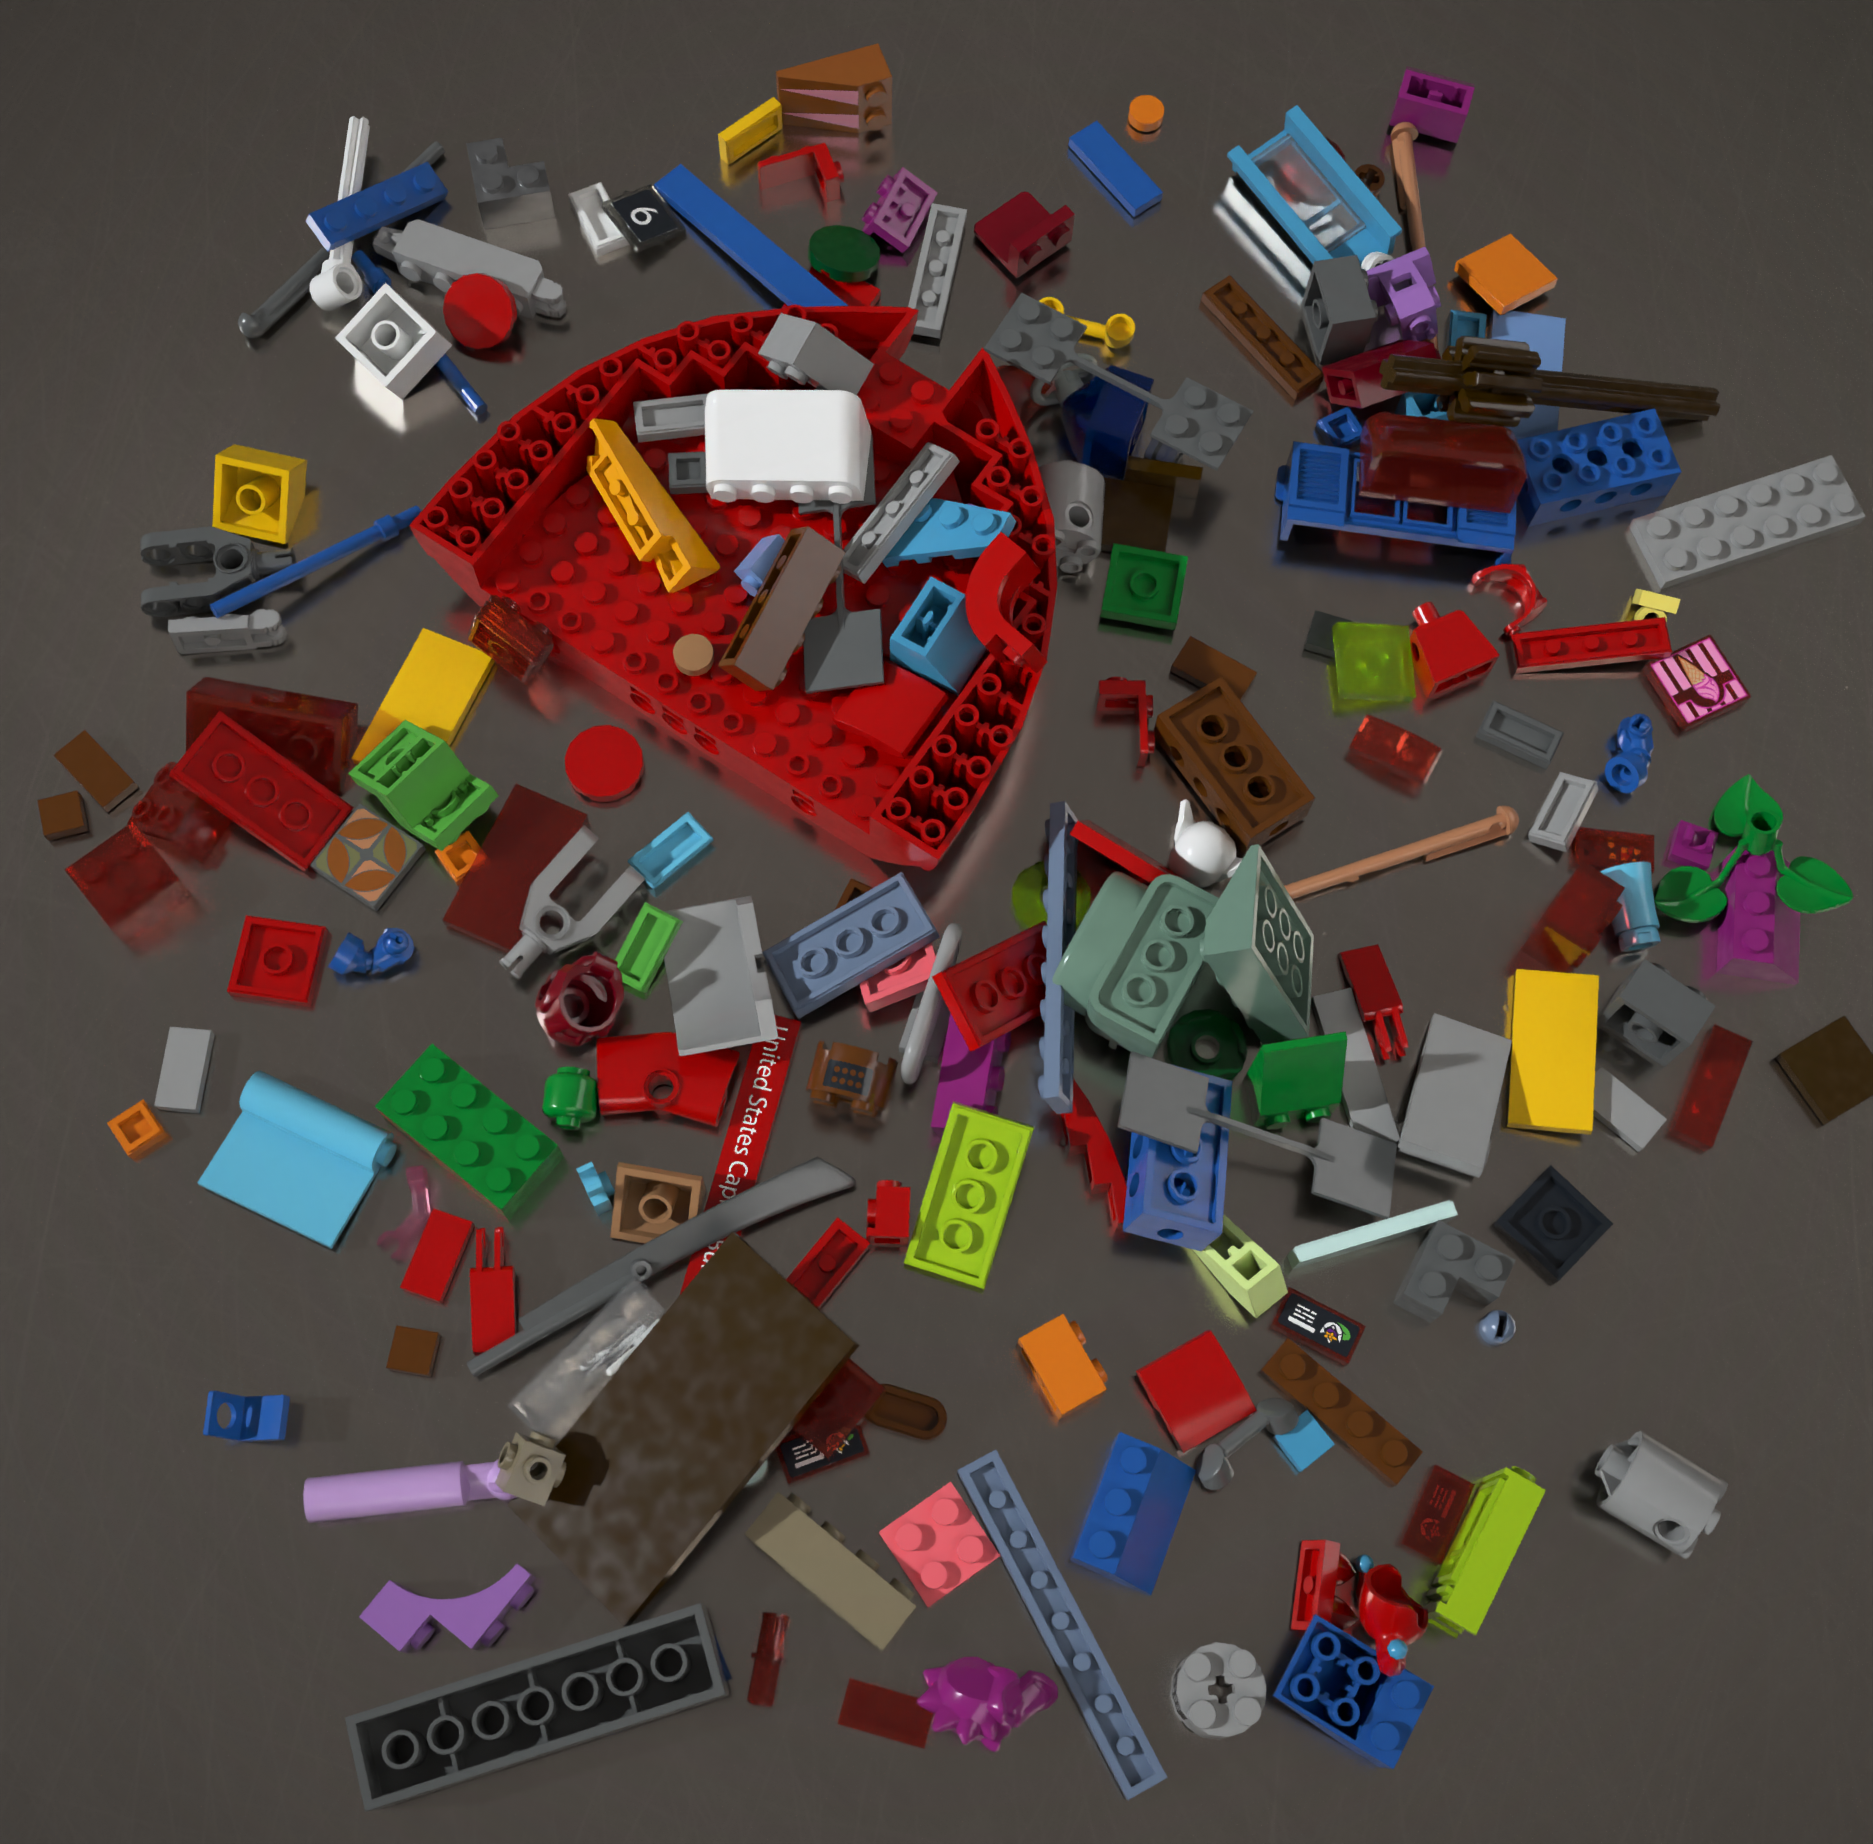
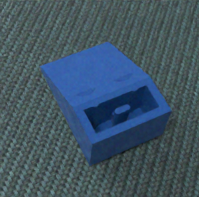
[1273,1614,1434,1769]

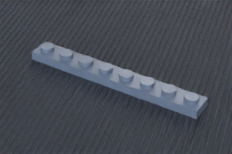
[1038,801,1078,1114]
[957,1450,1168,1800]

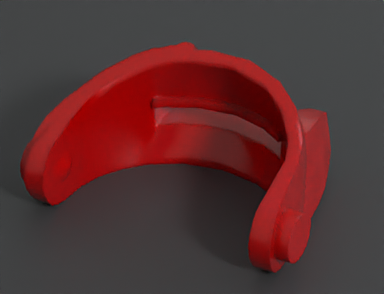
[1471,564,1548,636]

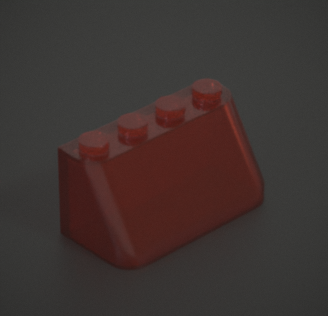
[1359,412,1527,513]

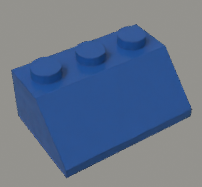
[1069,1432,1196,1596]

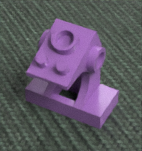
[1367,247,1441,341]

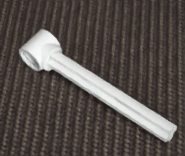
[310,116,370,311]

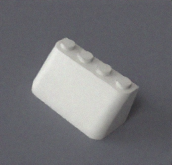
[705,390,872,504]

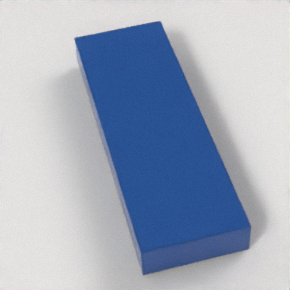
[1068,121,1163,217]

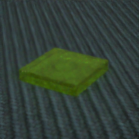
[1332,621,1416,702]

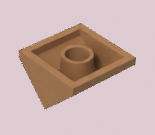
[610,1162,707,1244]

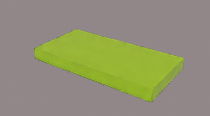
[904,1101,1034,1289]

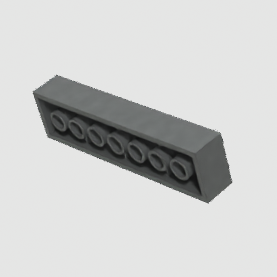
[345,1603,730,1812]

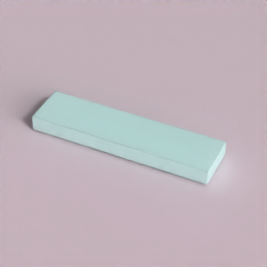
[1287,1200,1458,1270]

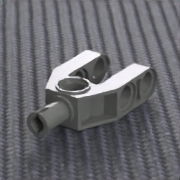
[140,526,297,617]

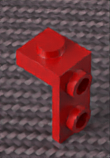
[757,142,844,202]
[1095,677,1155,767]

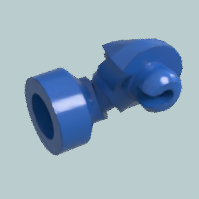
[1605,714,1654,793]
[328,928,414,975]

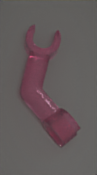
[377,1165,431,1260]

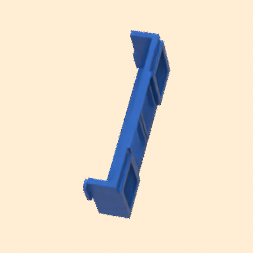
[1275,441,1517,565]

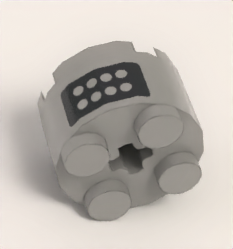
[1170,1642,1266,1740]

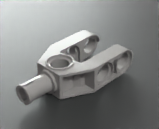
[499,825,645,979]

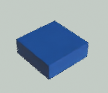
[1315,406,1368,449]

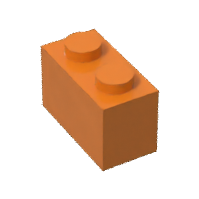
[1016,1313,1108,1420]

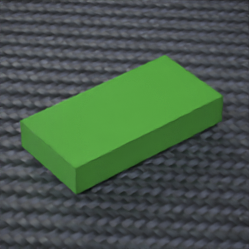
[615,902,683,993]

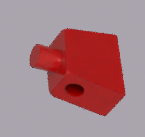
[1407,602,1500,699]

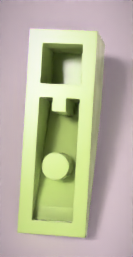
[1192,1215,1288,1318]

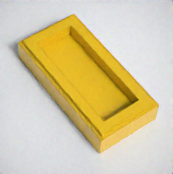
[718,97,783,165]

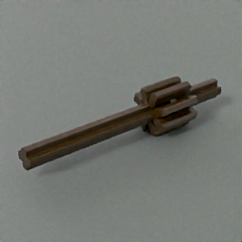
[1379,336,1720,427]

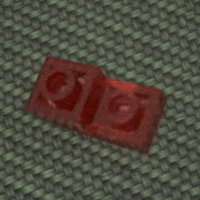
[1349,714,1443,785]

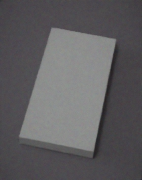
[1398,1013,1512,1176]

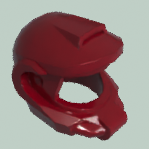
[535,951,624,1047]

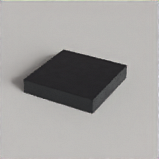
[1492,1165,1613,1284]

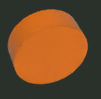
[1128,95,1164,132]

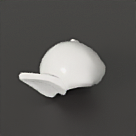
[1169,799,1243,888]

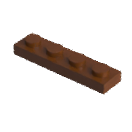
[1259,1338,1423,1487]

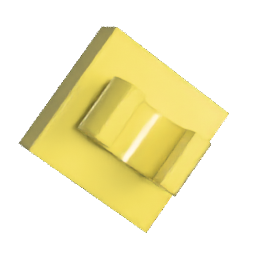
[1632,588,1681,622]

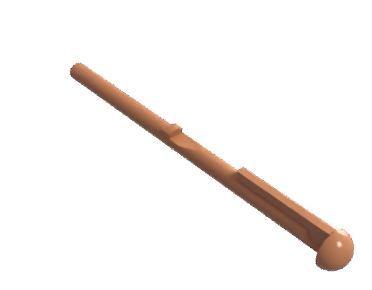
[1391,122,1439,351]
[1284,805,1519,900]

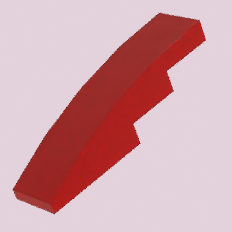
[1060,1078,1127,1232]

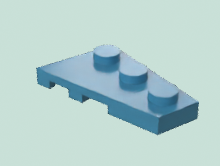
[882,498,1016,567]

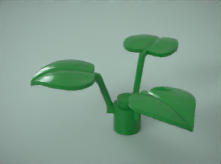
[1654,774,1854,923]

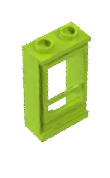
[1422,1466,1546,1639]

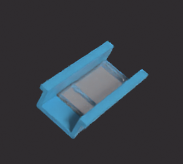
[1227,105,1402,266]

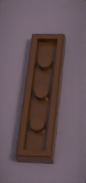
[1201,275,1324,400]

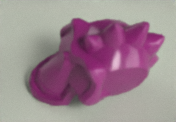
[917,1657,1058,1752]

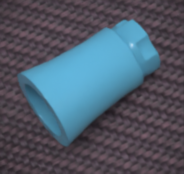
[1595,862,1661,952]

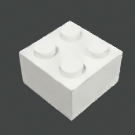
[335,283,452,400]

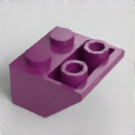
[1389,66,1475,143]

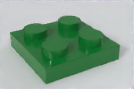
[1100,543,1188,630]

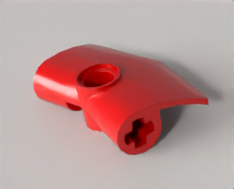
[597,1032,740,1127]

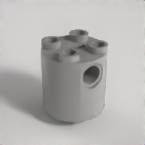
[1039,460,1105,573]
[1595,1431,1728,1559]

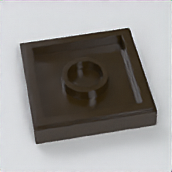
[1101,477,1175,552]
[1775,1015,1873,1125]

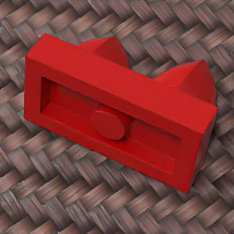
[1291,1540,1359,1633]

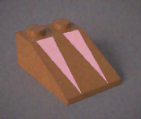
[776,43,892,133]

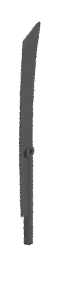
[466,1156,856,1377]

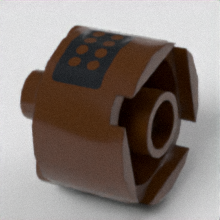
[806,1041,898,1119]

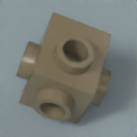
[495,1430,566,1506]

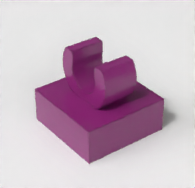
[1666,820,1719,871]

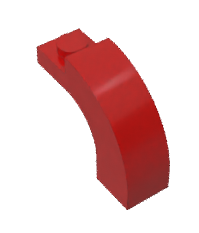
[965,532,1048,673]

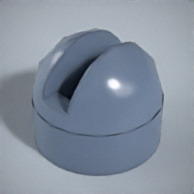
[1479,1310,1516,1346]

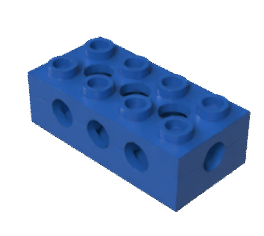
[1504,408,1682,527]
[1123,1064,1233,1251]

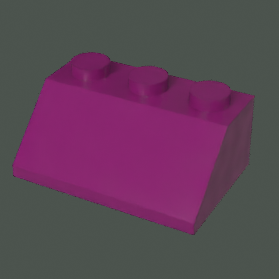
[1716,846,1800,985]

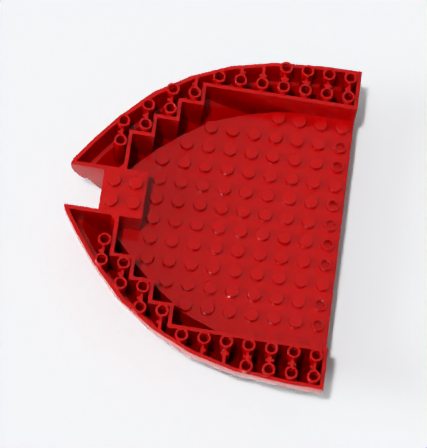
[409,304,1057,871]

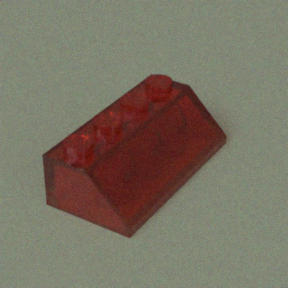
[186,677,358,793]

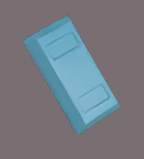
[627,812,714,890]

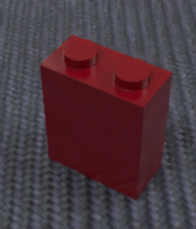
[1322,339,1441,409]

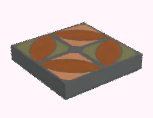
[310,803,426,912]

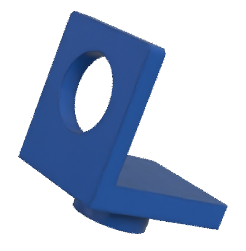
[203,1391,290,1442]

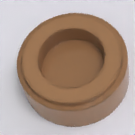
[673,634,714,676]

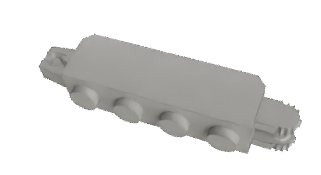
[373,219,567,319]

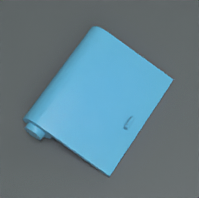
[197,1070,397,1249]

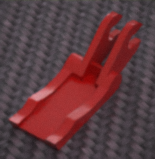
[1338,944,1408,1060]
[470,1227,517,1356]

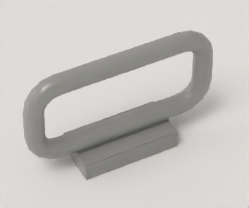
[899,923,963,1084]

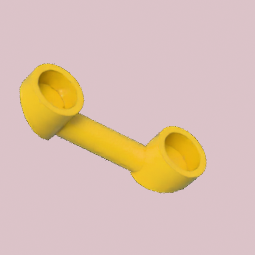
[1039,297,1135,348]

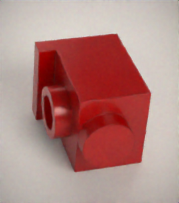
[866,1180,911,1246]

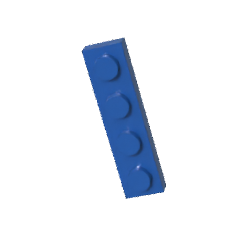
[306,162,449,252]

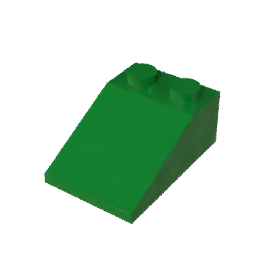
[1243,1031,1347,1129]

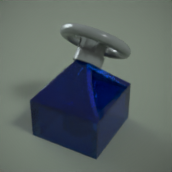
[1030,353,1154,480]

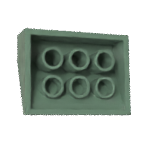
[1200,844,1314,1043]

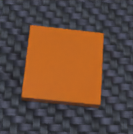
[1454,233,1558,316]

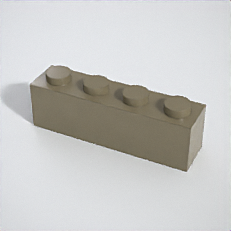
[744,1492,916,1652]

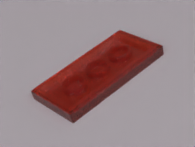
[443,784,588,952]

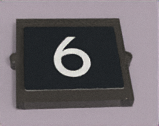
[601,184,686,253]

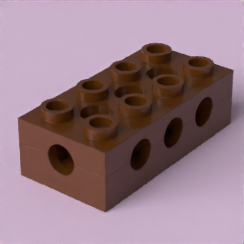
[1154,676,1315,856]

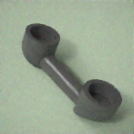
[1196,1398,1299,1490]

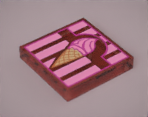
[1642,634,1752,732]

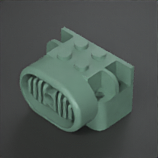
[1052,871,1219,1059]

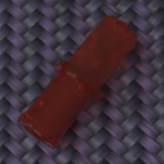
[747,1612,790,1707]

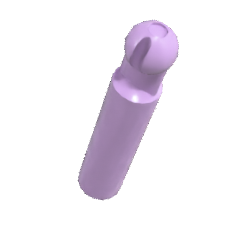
[303,1459,517,1523]

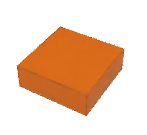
[435,830,491,886]
[107,1099,168,1159]

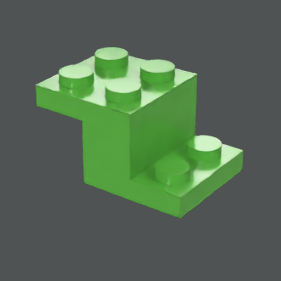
[348,720,499,851]

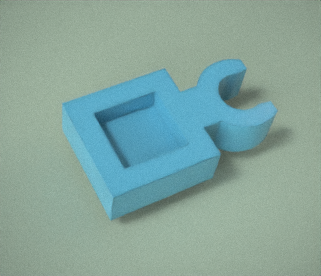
[576,1161,615,1216]

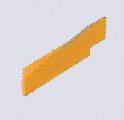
[586,418,720,593]

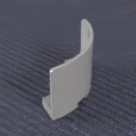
[664,896,779,1056]

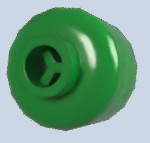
[542,1067,598,1130]

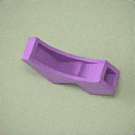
[359,1563,536,1653]

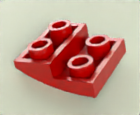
[832,661,948,759]
[1136,1330,1257,1453]

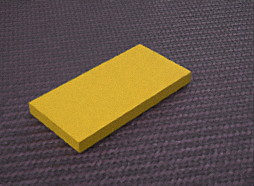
[352,628,495,765]
[1507,969,1599,1135]

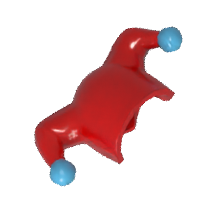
[1355,1554,1428,1677]

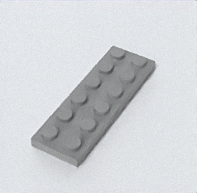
[1628,455,1866,589]

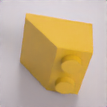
[212,444,307,544]

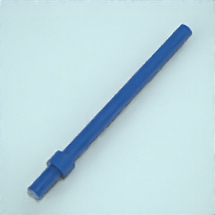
[351,250,488,415]
[210,505,421,618]

